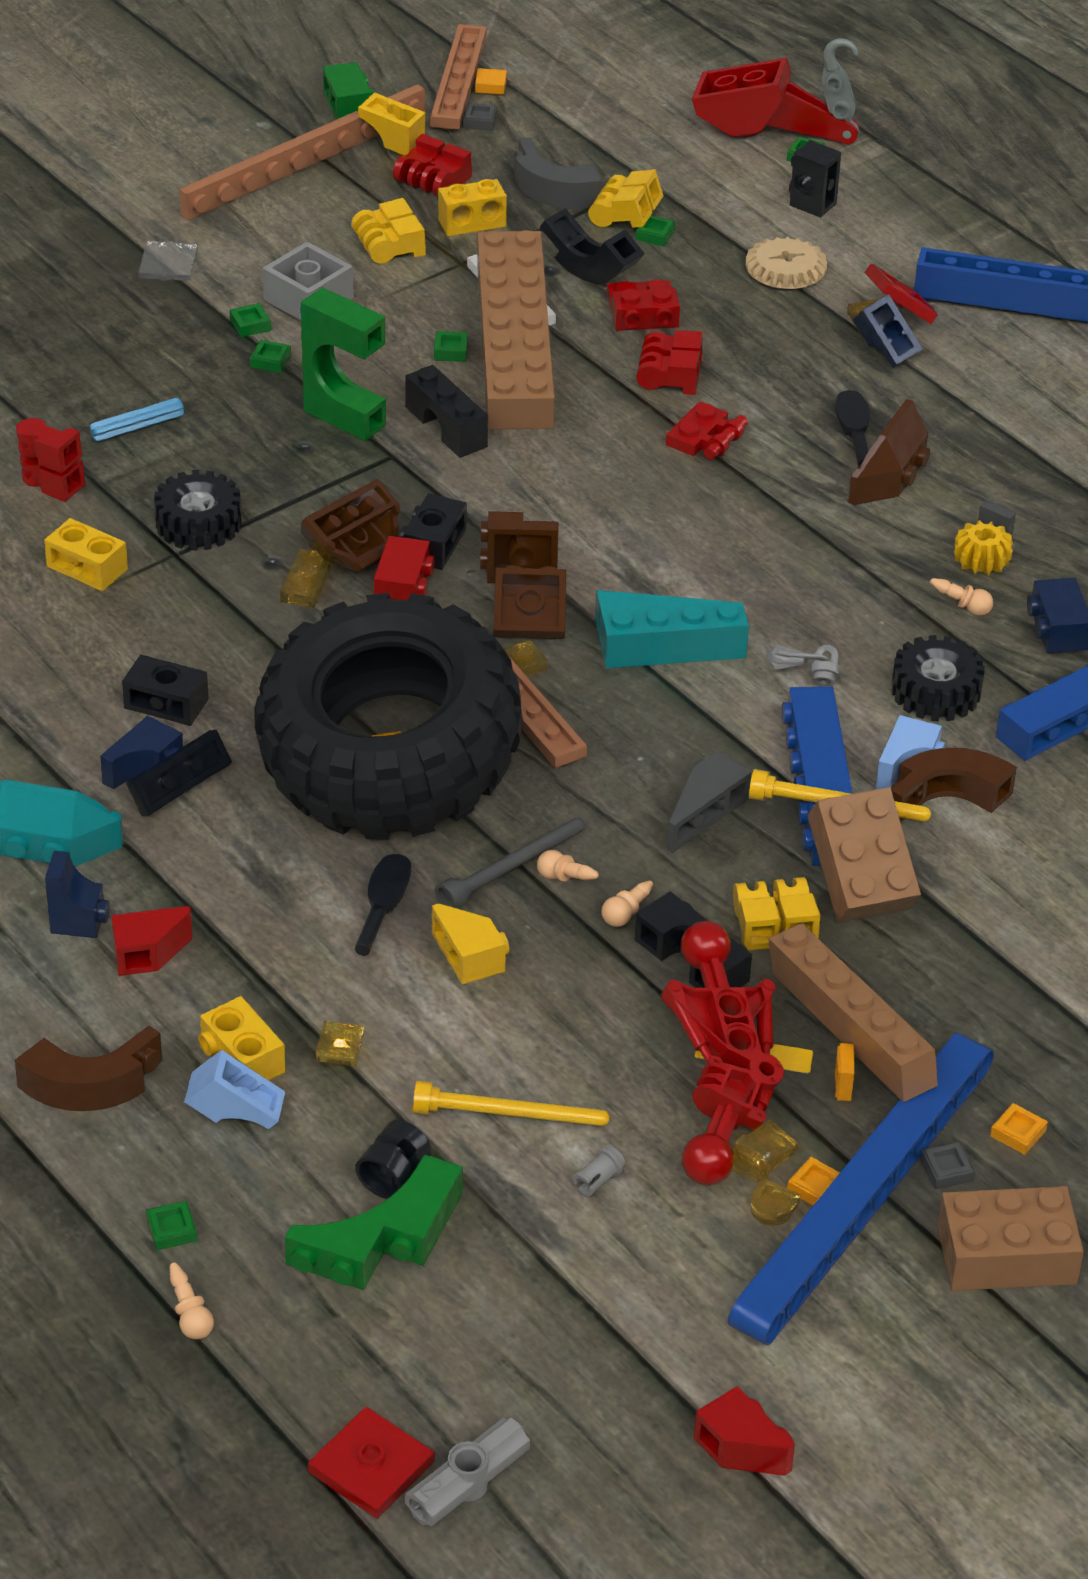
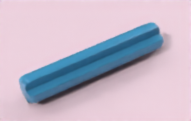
[89,398,184,442]

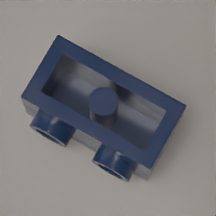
[1027,577,1088,653]

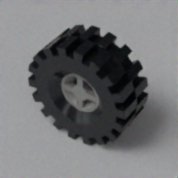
[154,470,242,551]
[891,635,985,722]

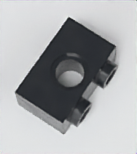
[789,140,841,218]
[400,493,467,570]
[122,654,209,726]

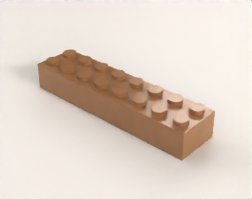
[477,230,554,429]

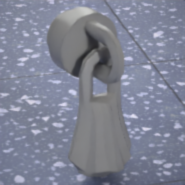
[768,644,840,686]

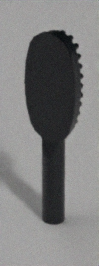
[836,390,870,467]
[355,854,411,956]

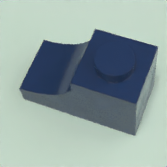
[853,294,923,368]
[100,715,183,789]
[45,851,110,938]

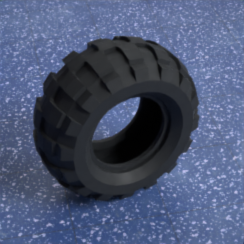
[254,593,523,840]

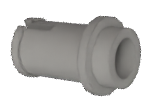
[572,1146,625,1197]

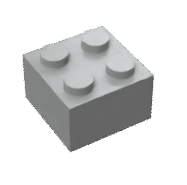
[262,242,354,320]

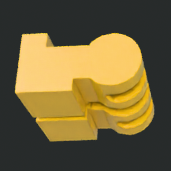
[588,169,664,228]
[351,198,426,264]
[733,877,820,951]

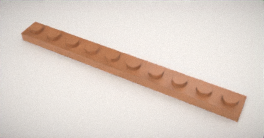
[179,84,425,220]

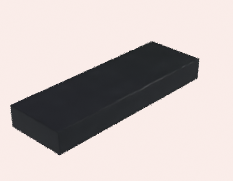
[126,729,232,816]

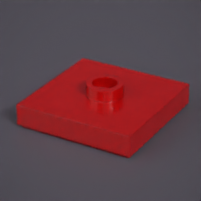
[864,264,938,324]
[308,1406,435,1519]

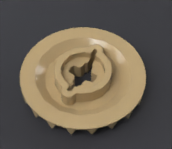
[745,236,827,289]

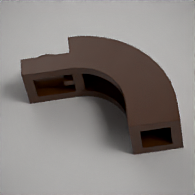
[891,748,1017,823]
[14,1026,162,1111]

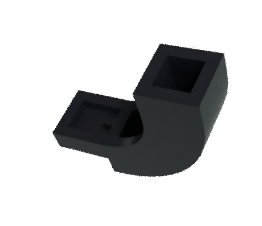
[540,208,645,283]

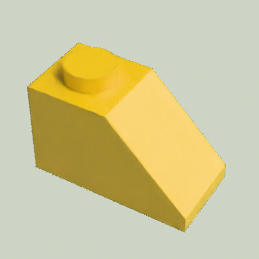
[432,903,510,985]

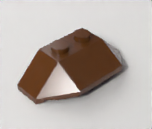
[848,399,930,505]
[301,479,400,573]

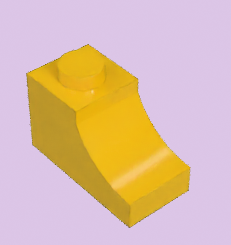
[358,92,425,155]

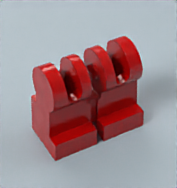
[393,134,472,196]
[636,330,703,395]
[16,418,86,502]

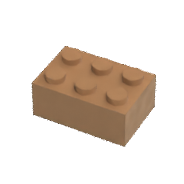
[807,787,921,923]
[937,1186,1084,1291]

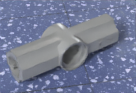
[405,1417,530,1527]

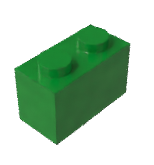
[323,62,374,120]

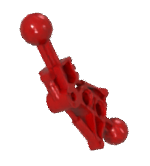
[661,921,784,1186]

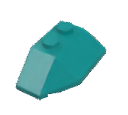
[0,779,124,867]

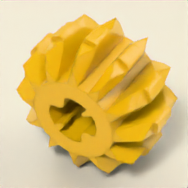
[954,520,1013,576]

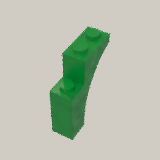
[285,1154,463,1290]

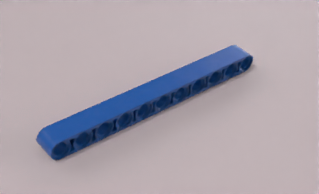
[728,1032,994,1346]

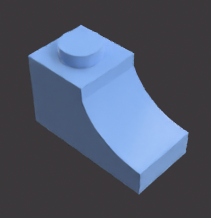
[876,715,946,789]
[184,1050,285,1129]

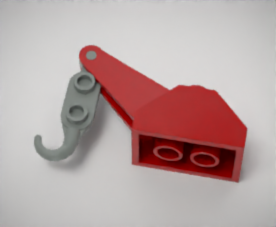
[692,38,860,144]

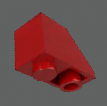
[111,906,192,976]
[694,1386,795,1476]

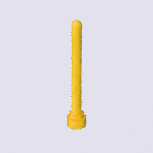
[749,769,931,821]
[413,1081,610,1126]

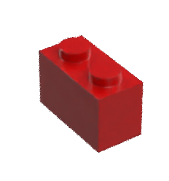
[374,536,435,600]

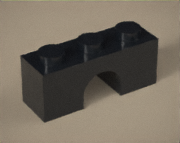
[405,365,488,458]
[635,892,752,988]

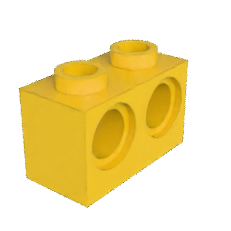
[438,179,507,236]
[44,518,128,591]
[198,996,286,1080]

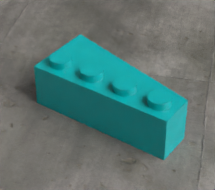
[595,590,749,668]

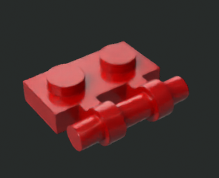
[666,401,748,460]

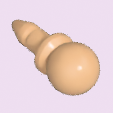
[930,578,993,615]
[537,850,599,882]
[601,881,653,927]
[169,1262,214,1339]

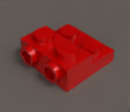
[607,279,680,331]

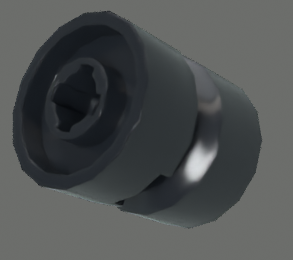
[355,1120,431,1199]

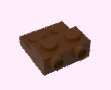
[480,511,559,584]
[494,565,566,639]

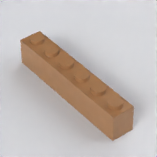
[768,923,938,1102]

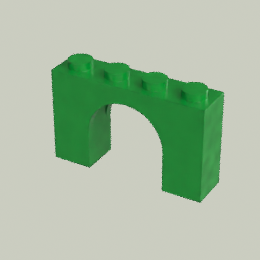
[300,287,386,441]

